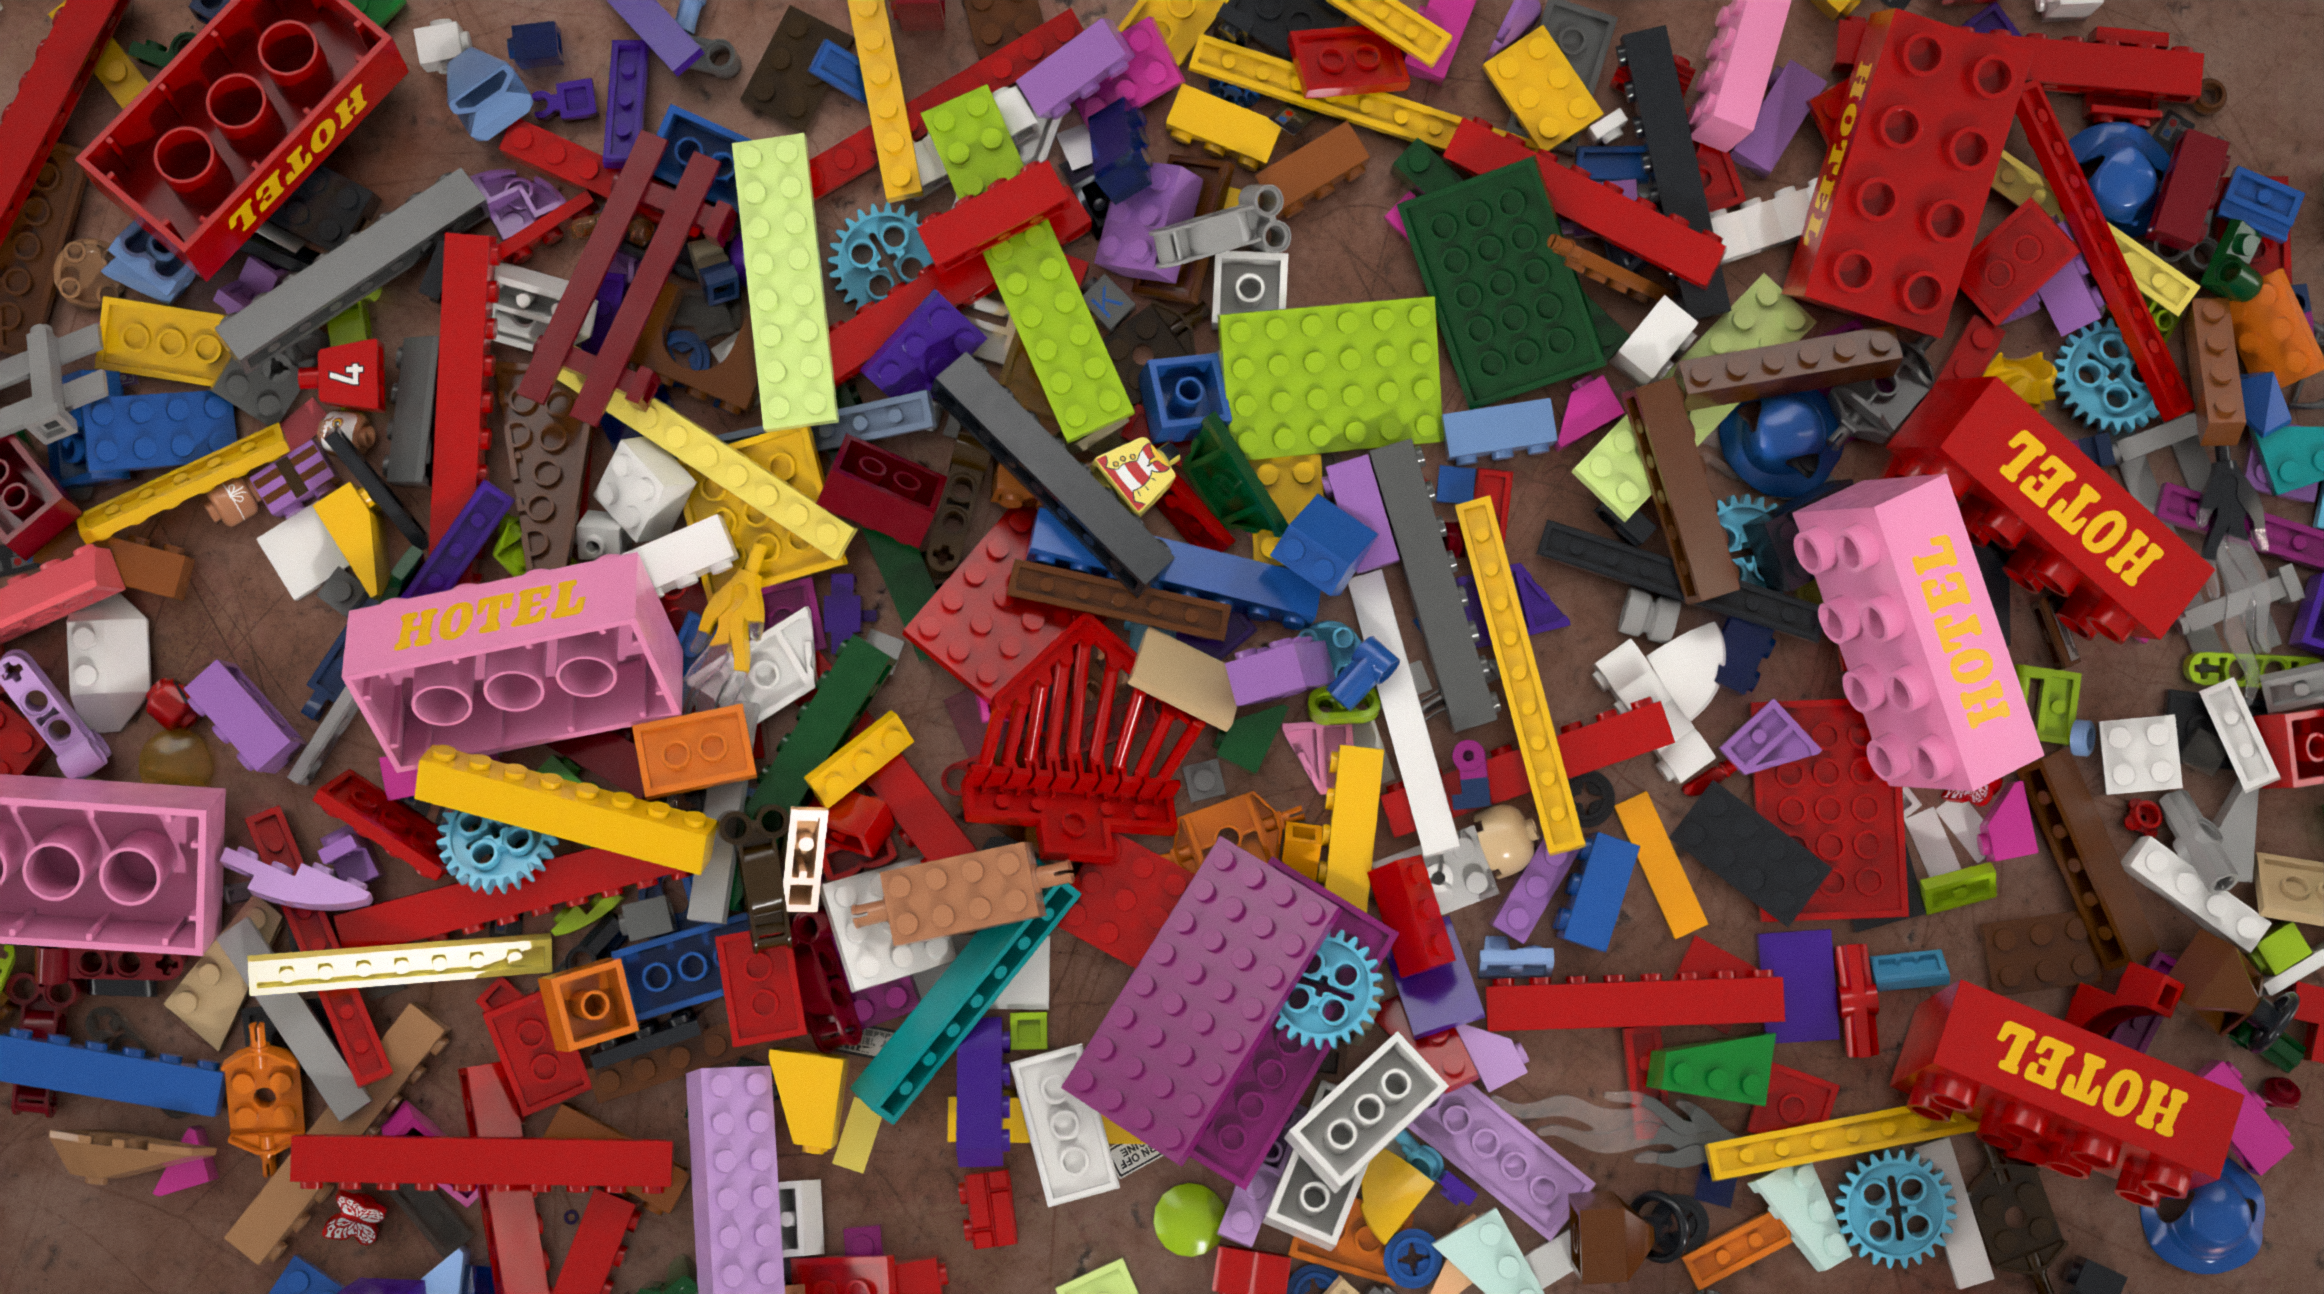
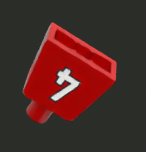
[298,339,386,413]

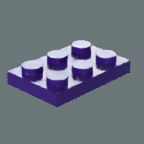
[860,289,987,398]

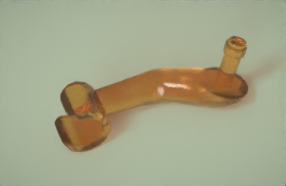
[571,212,654,246]

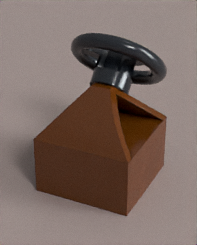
[2168,929,2300,1054]
[1568,1190,1690,1285]

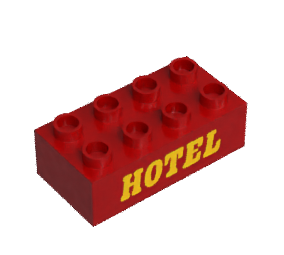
[74,0,409,282]
[1781,8,2034,339]
[1885,376,2216,645]
[1889,979,2245,1208]

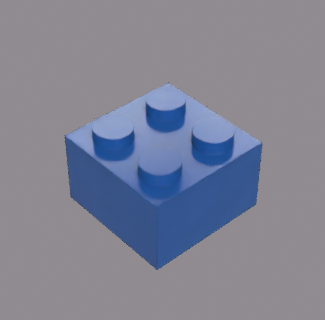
[1138,353,1232,445]

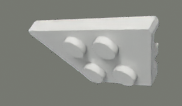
[687,606,818,724]

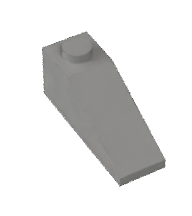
[2212,778,2259,883]

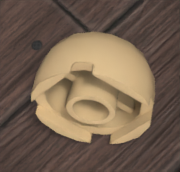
[1474,804,1539,879]

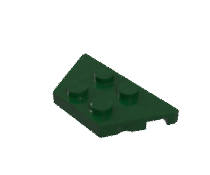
[1181,411,1289,538]

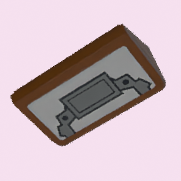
[2030,595,2081,670]

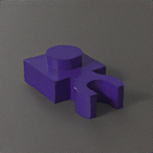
[532,78,599,122]
[1437,1169,1478,1206]

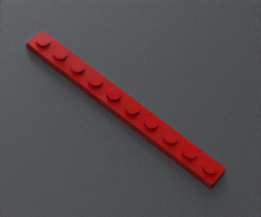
[809,8,1084,202]
[2015,79,2196,422]

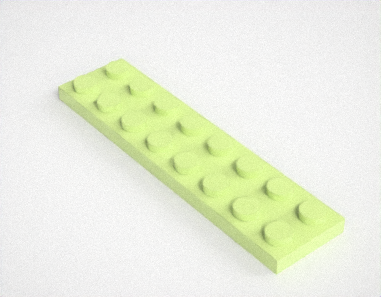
[732,133,839,433]
[1571,273,1817,522]

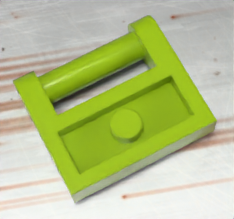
[2014,664,2082,746]

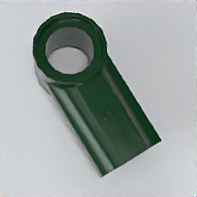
[2226,1021,2306,1073]

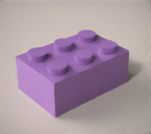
[1094,159,1204,284]
[1225,636,1336,706]
[184,659,308,774]

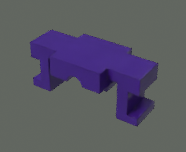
[824,573,877,655]

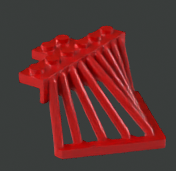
[960,612,1207,864]

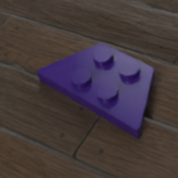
[1455,563,1571,649]

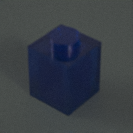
[507,21,564,70]

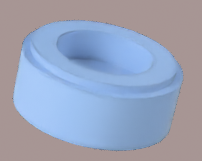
[2070,719,2096,757]

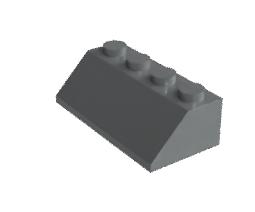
[382,336,440,490]

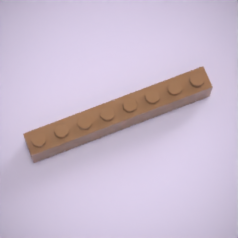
[224,1002,452,1266]

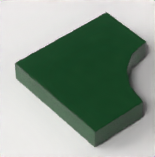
[377,545,425,605]

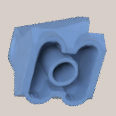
[447,47,534,141]
[100,221,196,306]

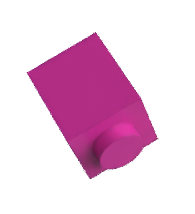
[1554,375,1625,452]
[1977,781,2039,862]

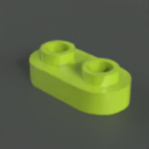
[1307,686,1381,725]

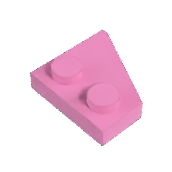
[1281,722,1354,795]

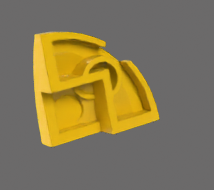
[1360,1148,1435,1245]

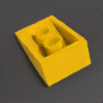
[312,482,391,601]

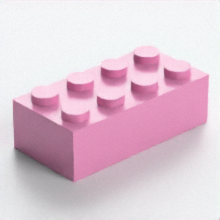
[1687,0,1792,153]

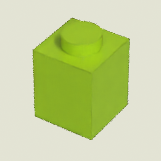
[2247,921,2313,976]

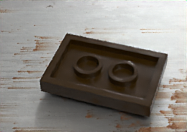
[740,5,855,135]

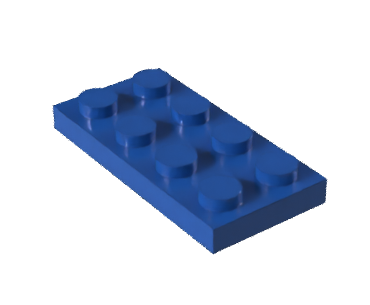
[80,391,237,473]

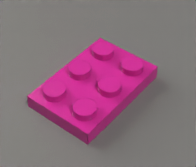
[1074,16,1186,134]

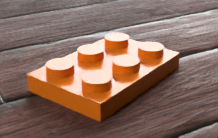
[2229,268,2324,389]
[632,703,757,800]
[1288,1197,1415,1286]

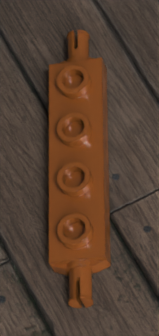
[1547,234,1674,304]

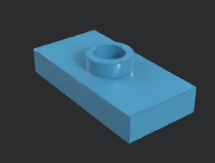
[1869,949,1950,992]

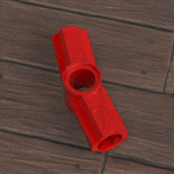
[1834,943,1879,1058]

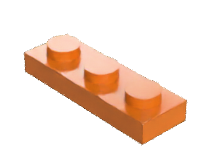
[1680,1210,1793,1291]

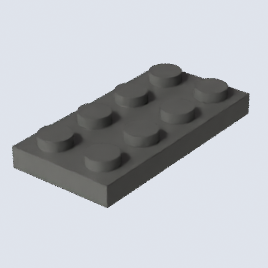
[1505,0,1618,156]

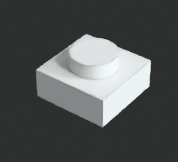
[1585,108,1628,146]

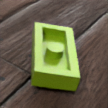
[1920,862,1997,915]

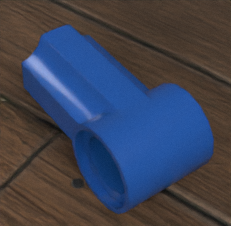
[1326,636,1400,712]

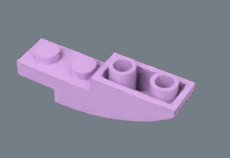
[220,846,374,911]
[1217,1104,1308,1249]

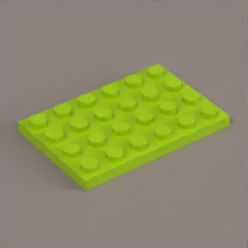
[1217,296,1444,460]

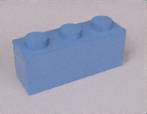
[1441,398,1558,466]

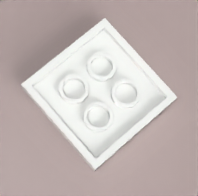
[820,855,957,993]

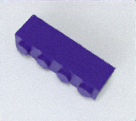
[956,1017,1011,1167]

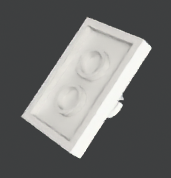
[1372,825,1500,915]

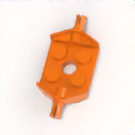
[1160,791,1306,875]
[221,1022,306,1178]

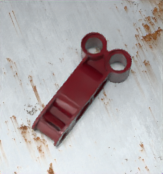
[788,905,862,1054]
[35,946,189,985]
[6,971,87,1118]

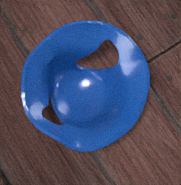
[2068,122,2170,238]
[1719,389,1845,498]
[2140,1157,2265,1274]

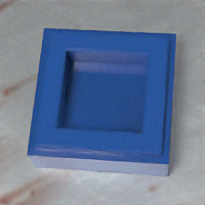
[1435,465,1476,505]

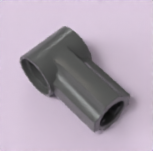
[688,34,741,80]

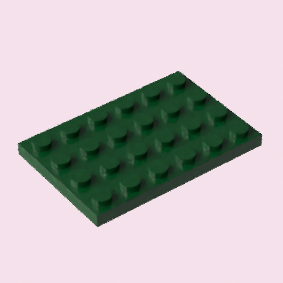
[1397,155,1608,410]

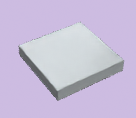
[256,500,351,601]

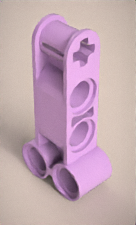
[0,649,112,779]

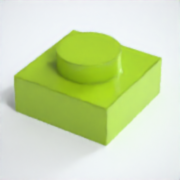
[1010,1012,1048,1050]

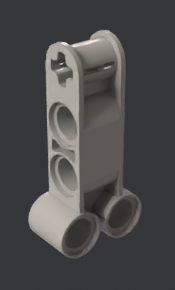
[1148,184,1291,269]

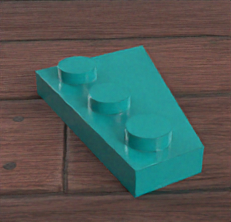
[2248,426,2324,497]

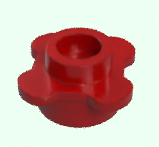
[2124,798,2163,838]

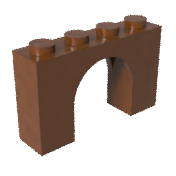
[626,281,759,416]

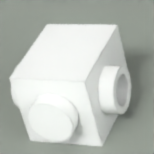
[413,19,472,74]
[574,510,632,560]

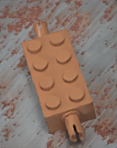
[851,842,1074,946]

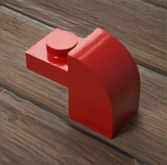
[2283,981,2324,1064]

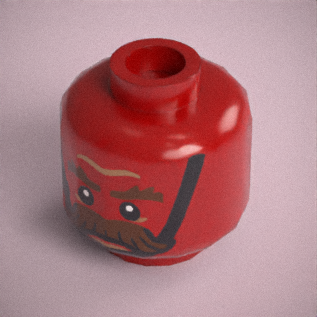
[145,677,201,732]

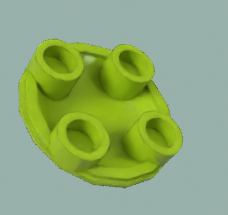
[1153,1183,1225,1257]

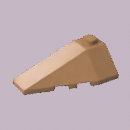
[49,1129,217,1185]

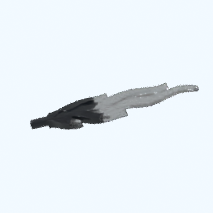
[2196,446,2271,706]

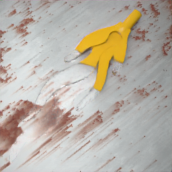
[667,542,767,808]

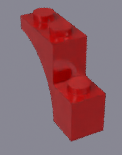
[2064,961,2185,1037]

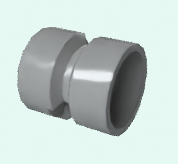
[1618,587,1681,644]

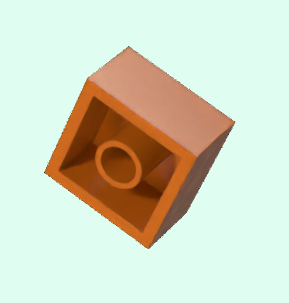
[537,958,639,1052]

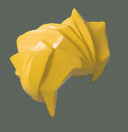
[1982,352,2057,414]

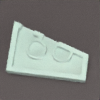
[1747,1163,1852,1272]
[1431,1207,1545,1294]

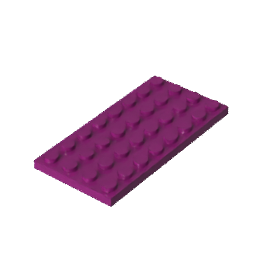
[1061,836,1343,1167]
[1189,856,1399,1191]

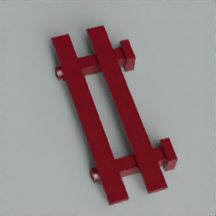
[516,129,738,428]

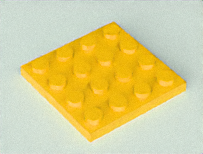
[676,426,848,603]

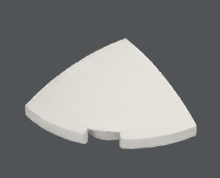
[1646,621,1726,721]

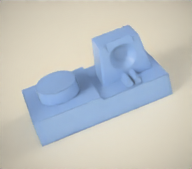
[1477,936,1555,979]

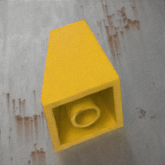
[768,1046,850,1154]

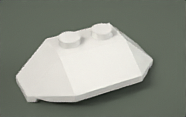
[492,262,598,351]
[66,592,152,733]

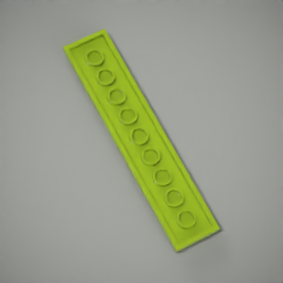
[921,84,1135,444]

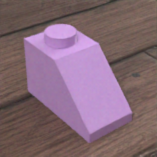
[1455,1024,1529,1092]

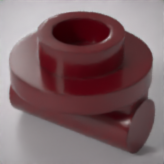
[1442,521,1466,559]
[2259,1077,2301,1111]

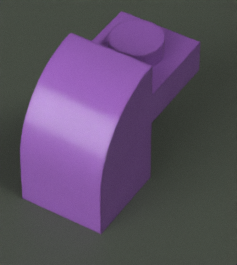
[213,255,294,314]
[317,824,387,885]

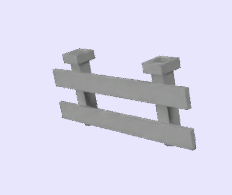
[0,323,109,445]
[2103,396,2305,675]

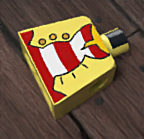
[1090,437,1180,518]

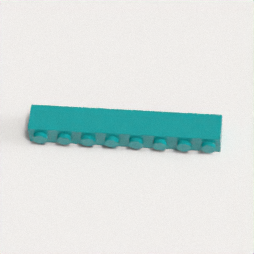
[850,858,1082,1125]

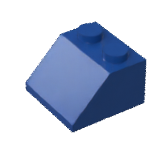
[1270,494,1379,596]

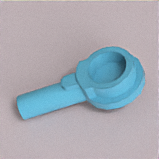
[1395,1129,1444,1181]

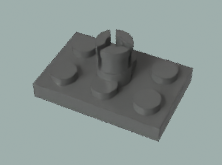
[210,329,330,426]

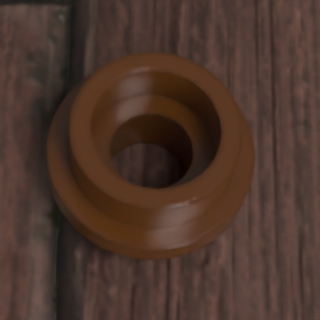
[2192,78,2227,115]

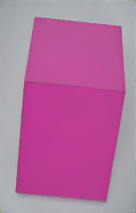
[153,1125,219,1197]

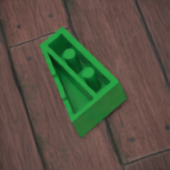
[1646,1031,1776,1106]

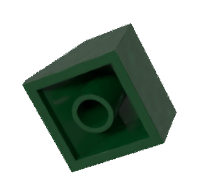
[1212,704,1289,776]

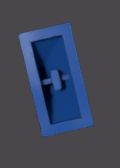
[2240,371,2292,439]

